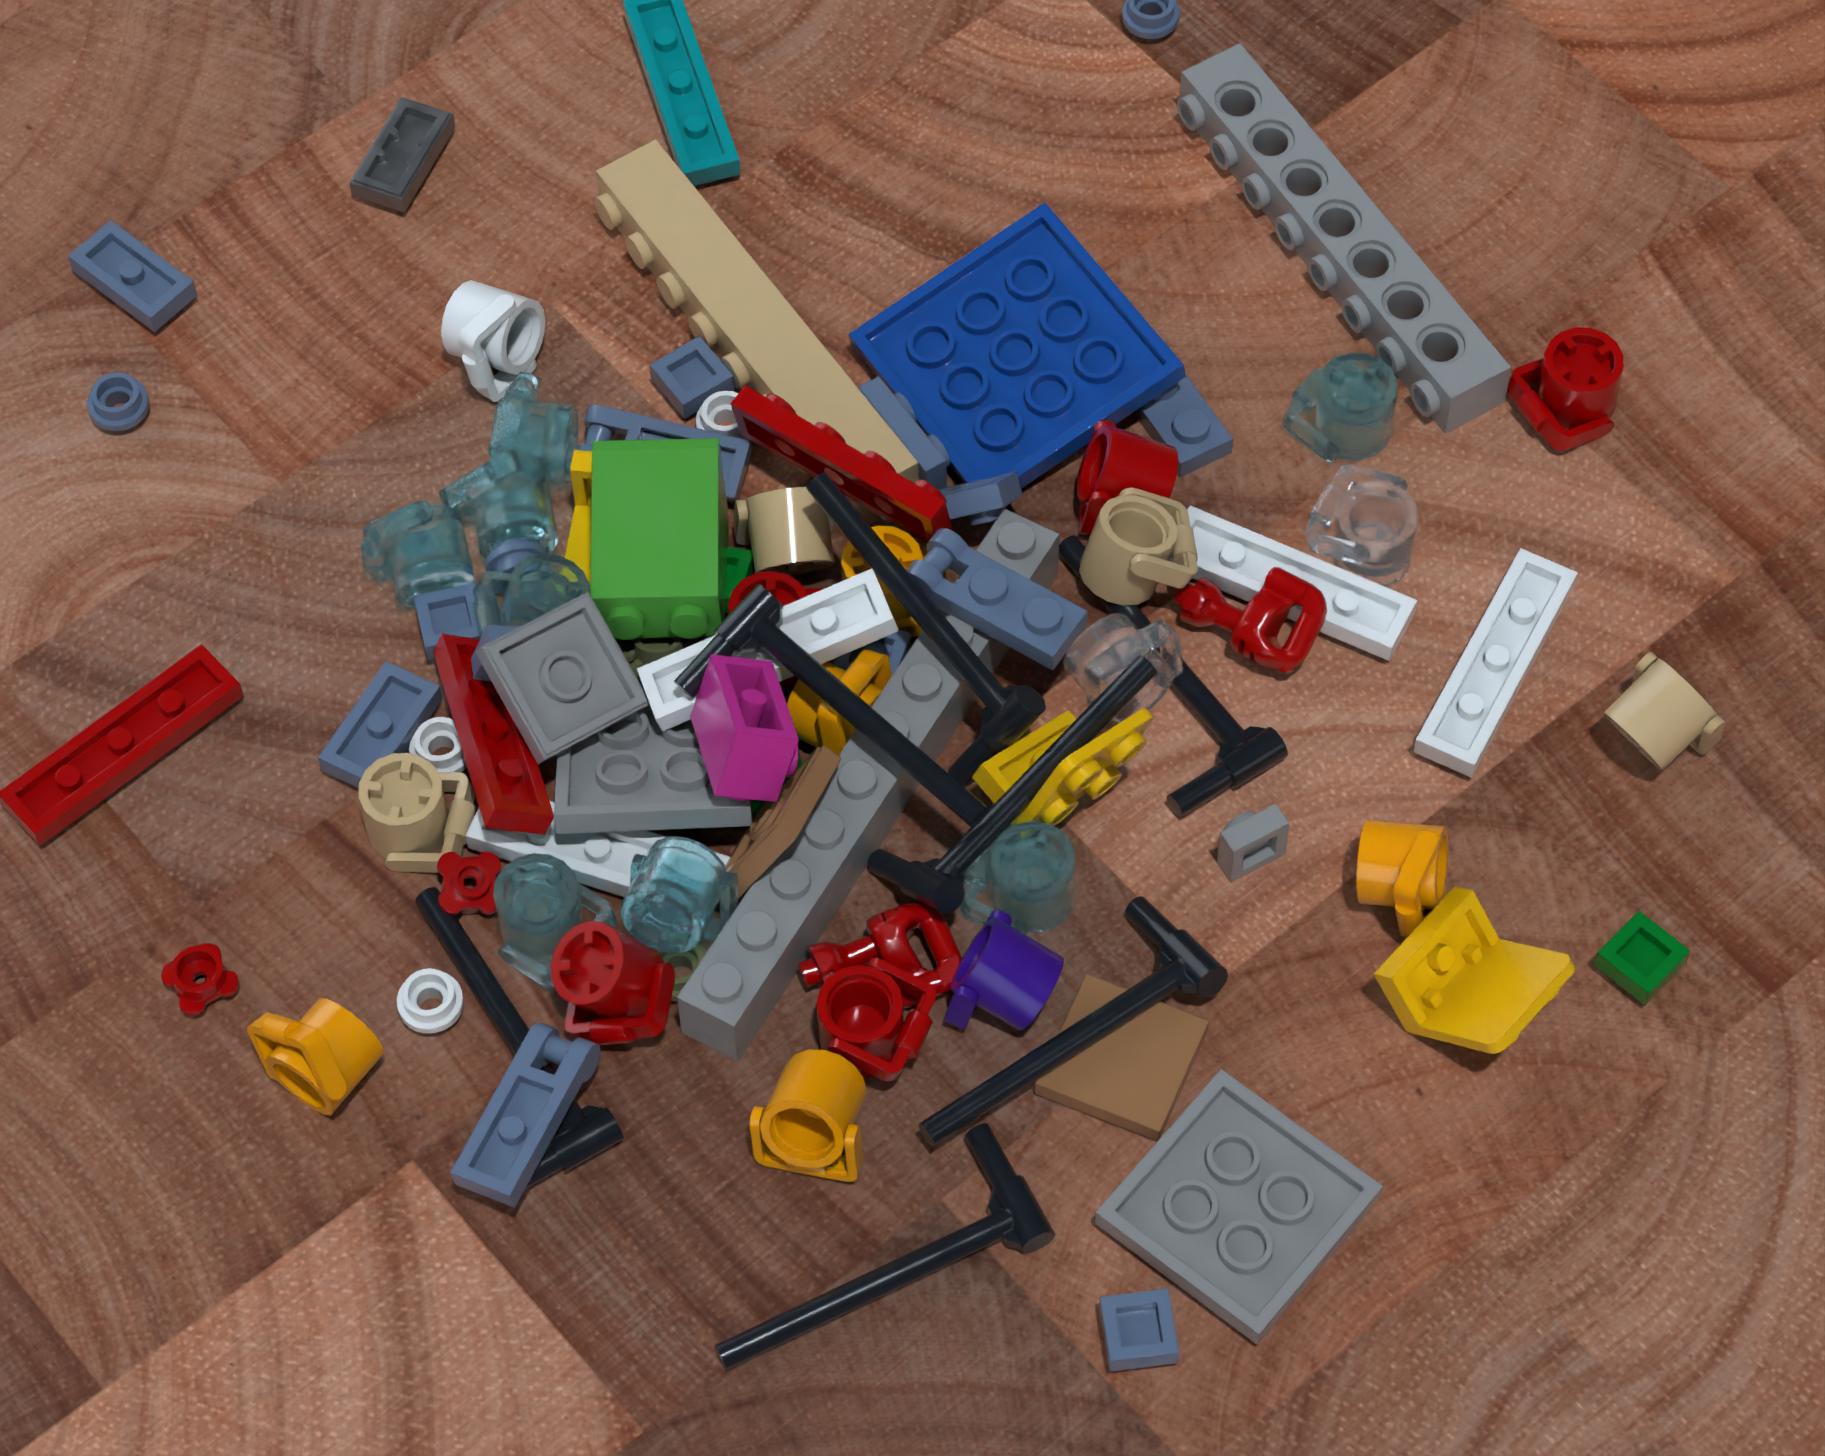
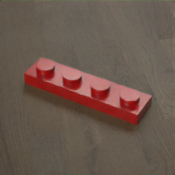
[730,385,953,543]
[433,633,554,835]
[0,644,244,846]

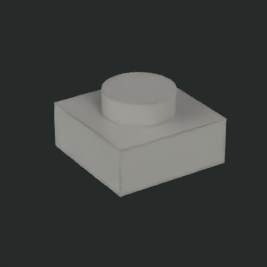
[1217,804,1289,883]

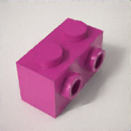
[690,654,799,802]

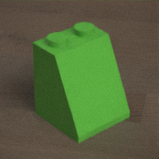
[591,438,729,640]

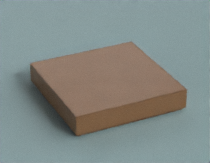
[712,745,842,907]
[1035,974,1209,1141]

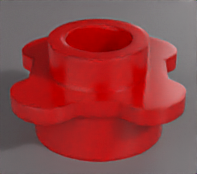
[436,851,503,915]
[161,943,239,1016]

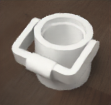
[441,280,546,402]

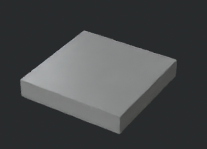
[475,592,650,764]

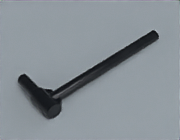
[806,472,1046,787]
[1059,535,1288,817]
[674,584,989,828]
[868,655,1157,913]
[415,887,624,1189]
[919,896,1228,1146]
[714,1123,1055,1370]

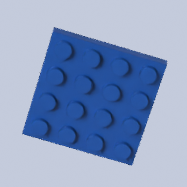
[848,202,1186,488]

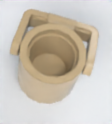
[733,487,835,576]
[1079,487,1198,605]
[1603,652,1726,771]
[358,753,476,873]

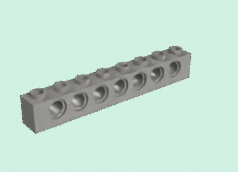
[1177,43,1511,434]

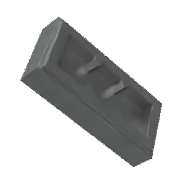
[349,97,456,213]

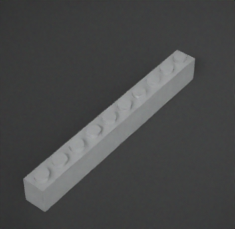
[677,508,1059,1062]

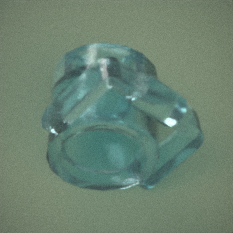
[1283,353,1398,462]
[488,371,578,483]
[439,450,559,559]
[360,501,477,608]
[473,553,590,638]
[960,821,1076,935]
[620,836,738,953]
[493,853,617,988]

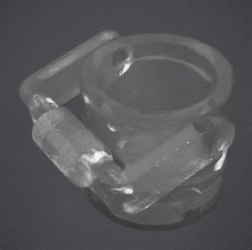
[1305,464,1419,587]
[1063,613,1183,725]

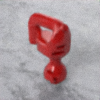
[1174,567,1328,674]
[798,901,962,1008]

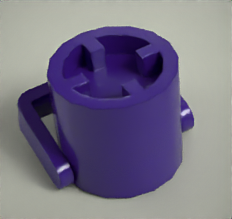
[943,910,1064,1031]

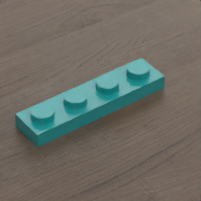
[623,0,741,186]

